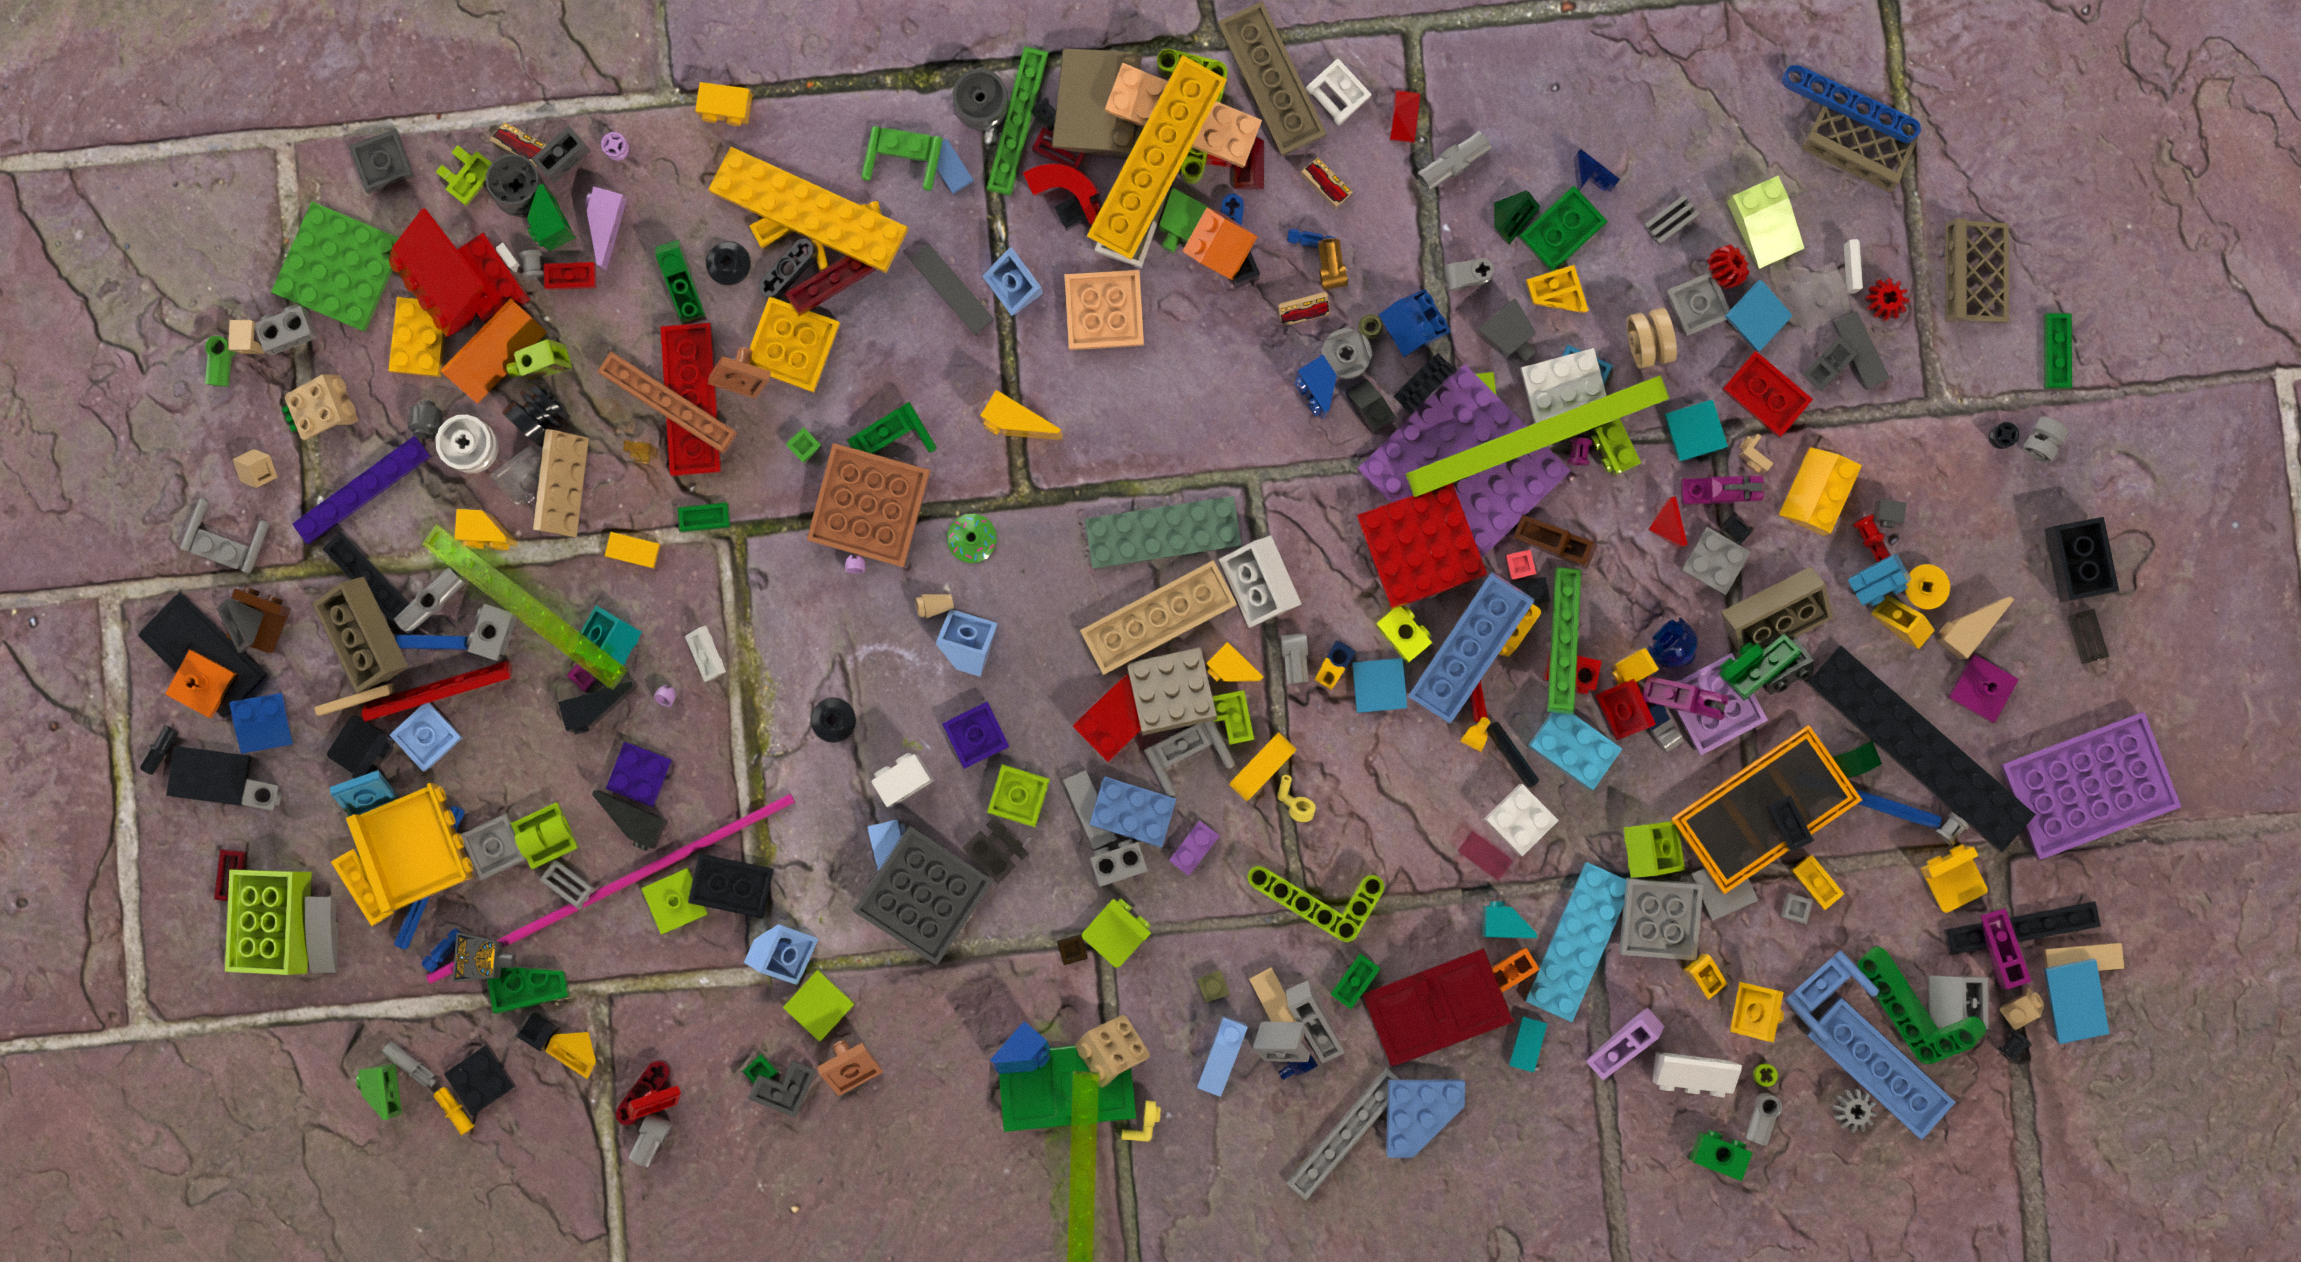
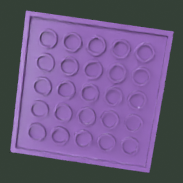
[1357,364,1571,558]

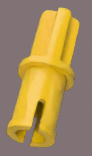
[434,1087,475,1136]

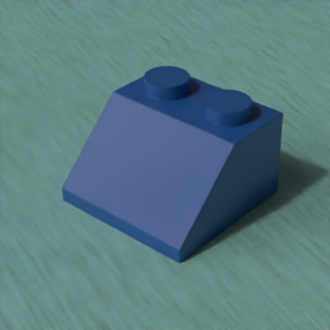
[229,693,293,754]
[990,1021,1051,1074]

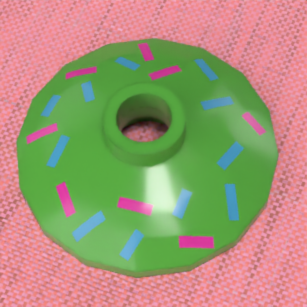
[947,513,997,563]

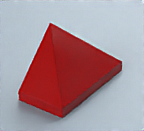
[1390,90,1421,143]
[1648,496,1688,548]

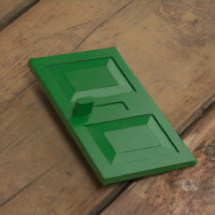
[999,1045,1136,1132]

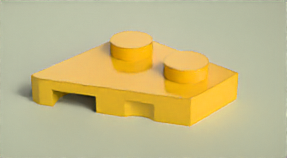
[1525,265,1589,313]

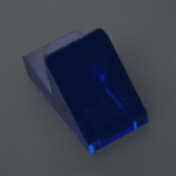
[1574,149,1620,192]

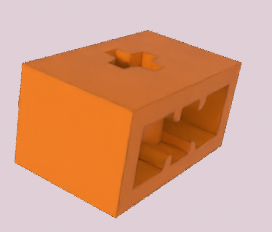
[1492,947,1540,993]

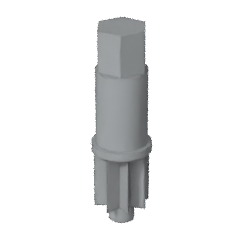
[382,1041,436,1087]

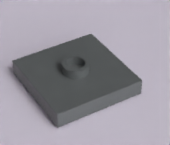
[349,129,415,194]

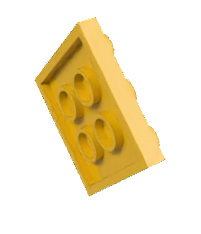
[749,297,841,393]

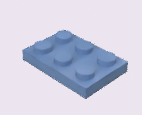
[1089,776,1176,848]

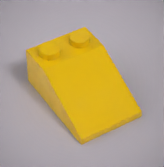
[980,390,1063,440]

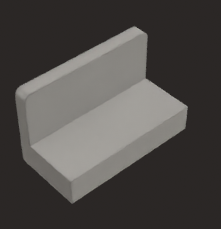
[1253,1022,1310,1062]

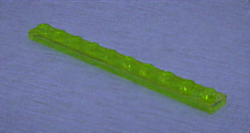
[422,524,628,690]

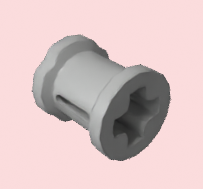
[519,250,544,280]
[1935,812,1969,846]

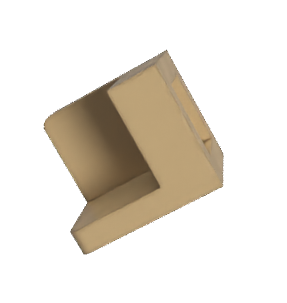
[228,320,264,354]
[232,449,277,488]

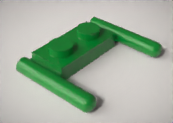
[847,402,937,454]

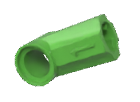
[205,335,236,387]

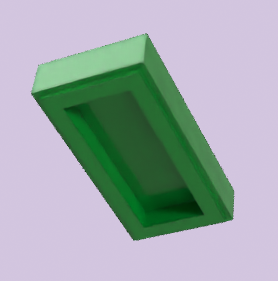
[677,502,731,533]

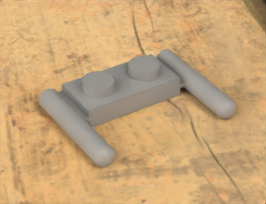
[180,498,269,574]
[1144,720,1235,797]

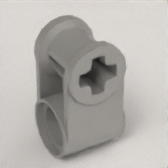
[1444,258,1494,291]

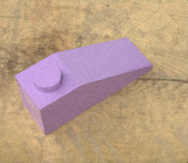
[585,187,627,271]
[1586,1007,1665,1080]

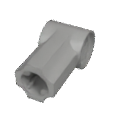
[1281,633,1309,684]
[1745,1092,1782,1146]
[628,1113,673,1168]

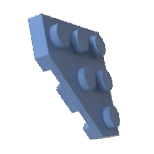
[1386,1079,1465,1158]

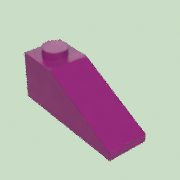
[1980,908,2032,989]

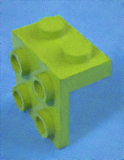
[1082,898,1151,968]

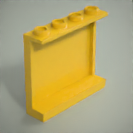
[346,783,474,913]

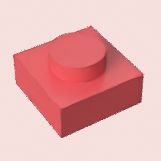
[1505,549,1536,580]

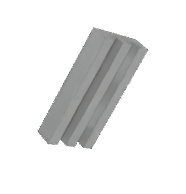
[1644,194,1700,245]
[539,860,596,910]

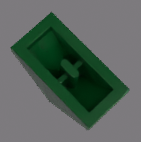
[1832,741,1882,782]

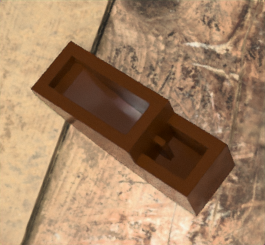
[1513,515,1597,569]

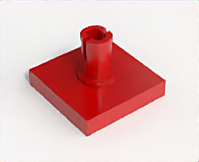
[1595,678,1656,741]

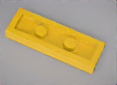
[331,849,394,927]

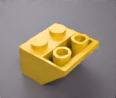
[454,509,517,551]

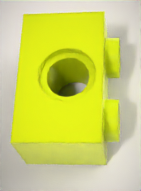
[1375,606,1432,663]

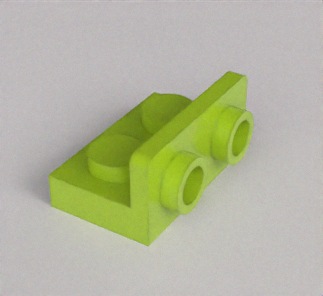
[1590,418,1641,477]

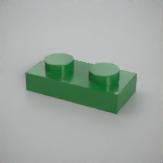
[1330,953,1381,1010]

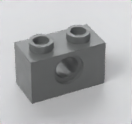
[531,126,591,184]

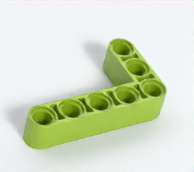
[1157,49,1228,184]
[1247,866,1384,942]

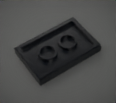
[166,746,251,806]
[688,853,774,919]

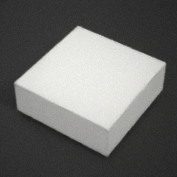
[496,243,523,272]

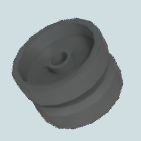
[952,68,1009,131]

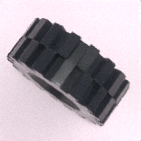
[1394,353,1456,415]

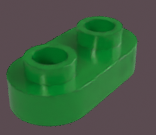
[1718,642,1764,682]

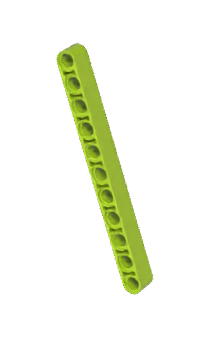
[1405,375,1670,497]

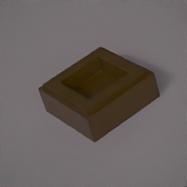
[1057,934,1088,965]

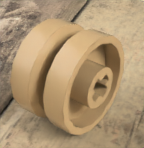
[1627,308,1677,369]

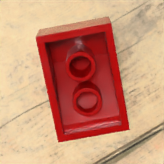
[1073,674,1141,763]

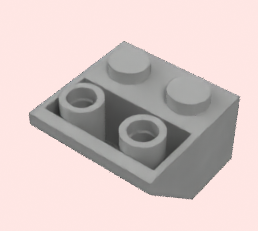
[1928,975,1989,1029]

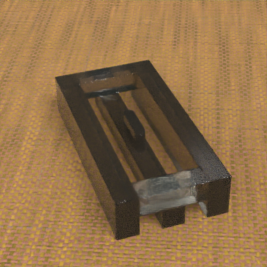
[2067,609,2109,664]

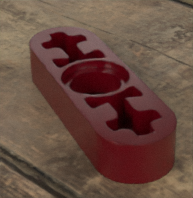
[616,1060,671,1125]

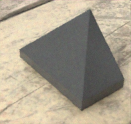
[217,598,264,653]

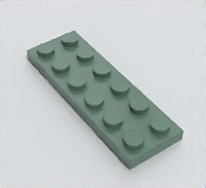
[1085,496,1241,569]

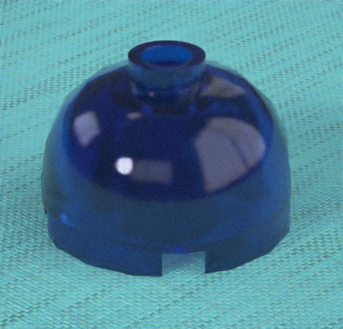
[1647,618,1698,669]

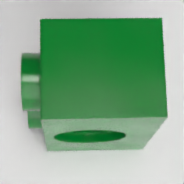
[1689,1129,1753,1181]

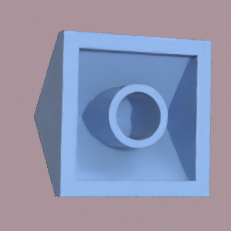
[982,247,1043,316]

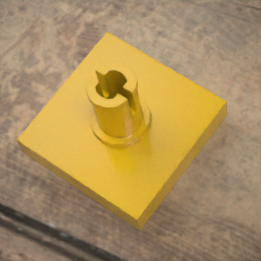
[1730,982,1784,1042]

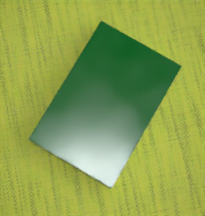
[1518,186,1608,272]

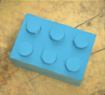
[1527,712,1622,791]

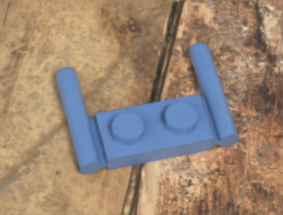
[1784,950,1879,1041]

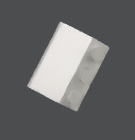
[1219,535,1301,628]
[1652,1052,1742,1097]

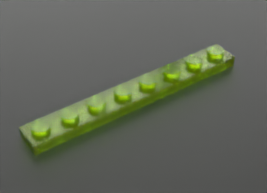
[1067,1071,1099,1262]

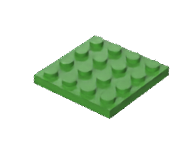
[271,201,399,332]

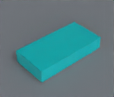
[1509,1016,1547,1073]

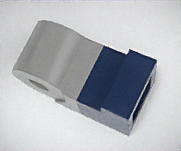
[1648,704,1684,753]

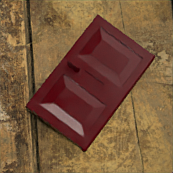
[1362,948,1515,1067]

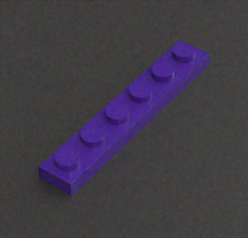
[292,436,432,545]

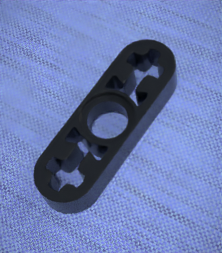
[759,238,818,299]

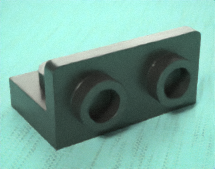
[1766,638,1814,695]

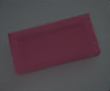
[1457,831,1513,881]

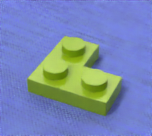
[1212,690,1254,745]

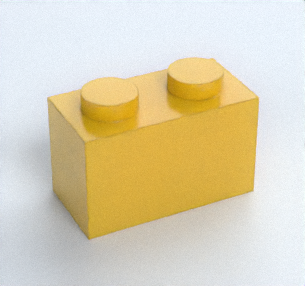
[695,82,753,126]

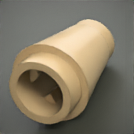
[915,594,954,619]

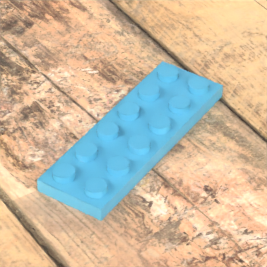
[1524,862,1626,1022]

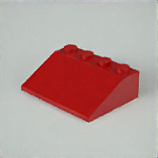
[389,208,484,337]

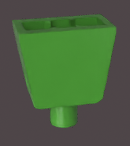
[1159,188,1211,253]

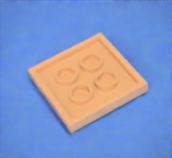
[1064,270,1144,350]

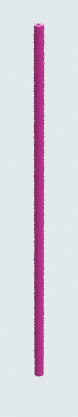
[426,794,795,984]

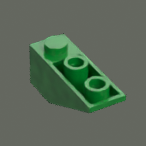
[655,239,705,323]

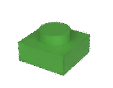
[786,427,822,463]

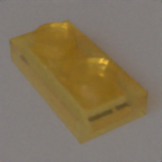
[623,440,658,463]

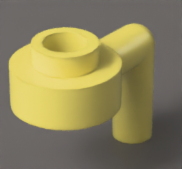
[1277,775,1316,822]
[1121,1101,1161,1142]

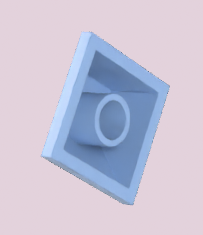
[936,609,998,677]
[744,924,819,985]

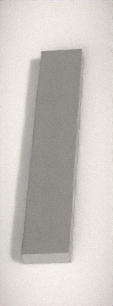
[1286,1068,1400,1201]

